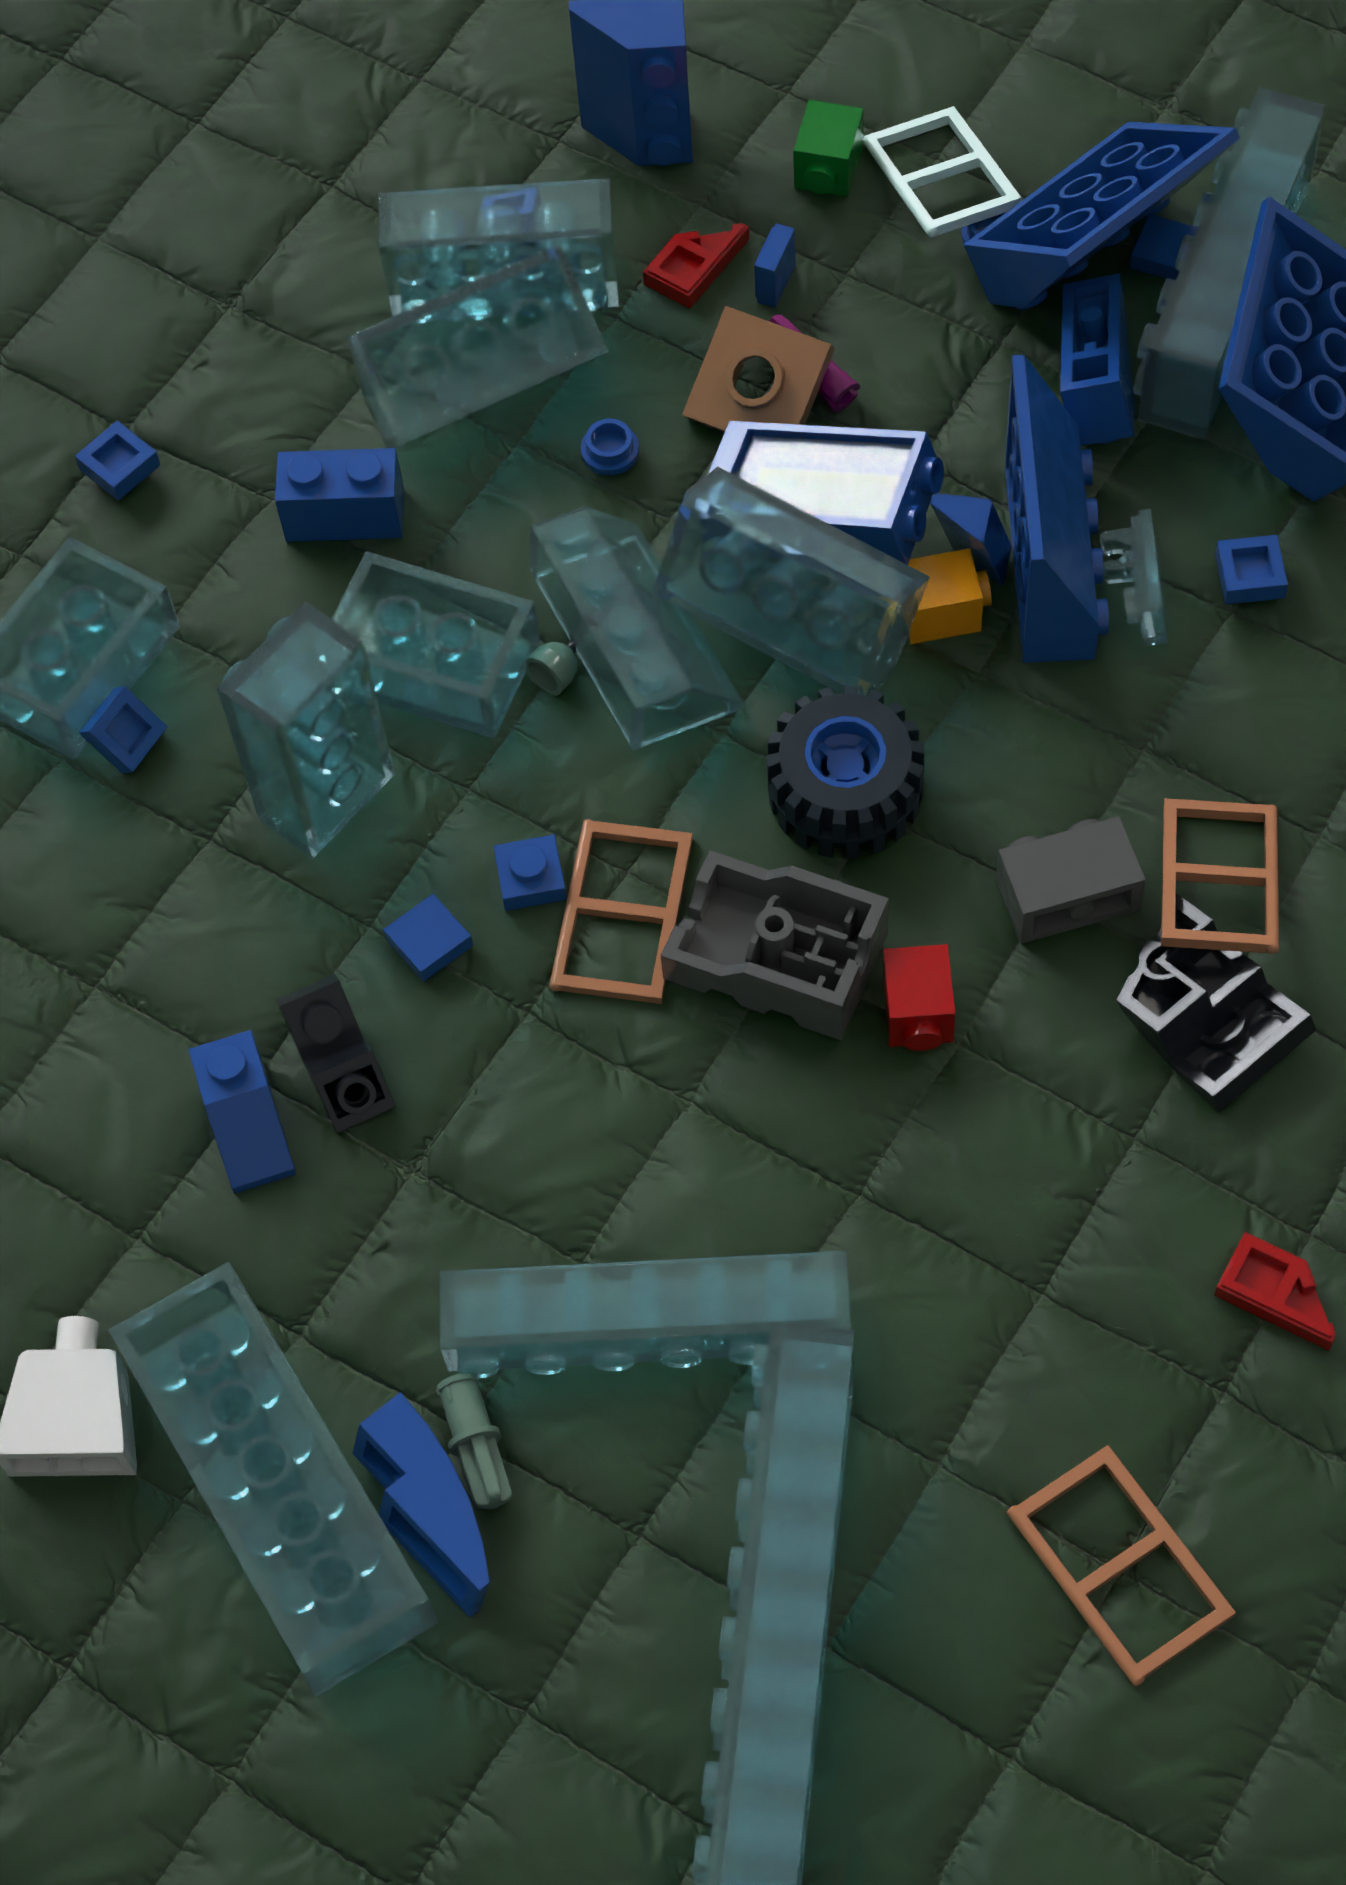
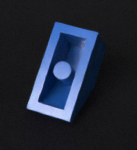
[188,1030,296,1194]

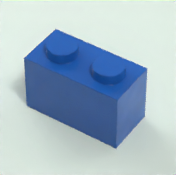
[275,448,404,542]

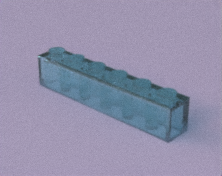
[440,1251,851,1378]

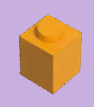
[898,548,992,644]

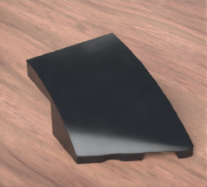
[1117,893,1316,1112]

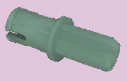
[436,1372,512,1510]

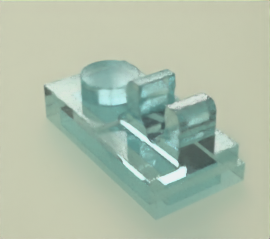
[1100,509,1168,646]

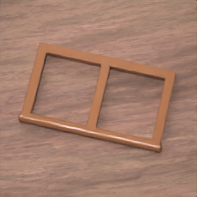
[1161,798,1279,954]
[549,819,693,1004]
[1007,1445,1236,1686]

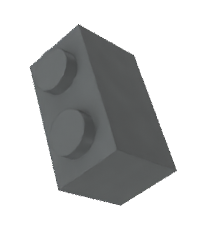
[996,816,1146,944]

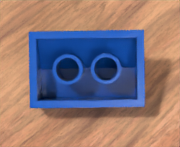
[569,0,693,166]

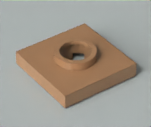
[682,306,835,433]

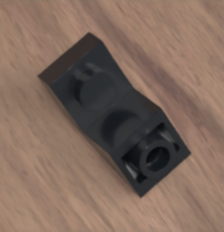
[276,974,396,1133]

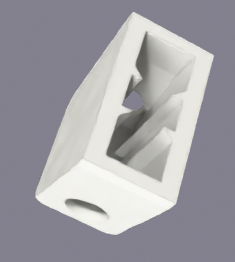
[0,1316,137,1476]

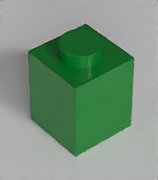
[793,100,864,197]

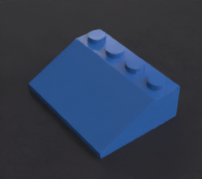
[963,122,1240,310]
[1219,196,1346,502]
[1004,355,1109,663]

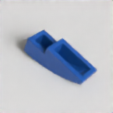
[352,1392,490,1618]

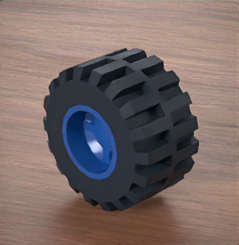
[766,686,924,859]

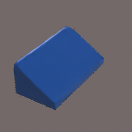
[931,493,1012,585]

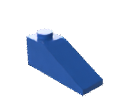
[1060,273,1134,446]

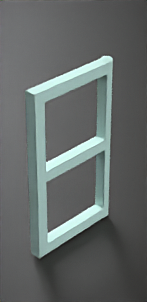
[863,106,1022,238]

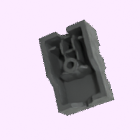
[661,850,889,1041]

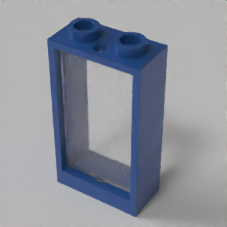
[692,421,944,566]

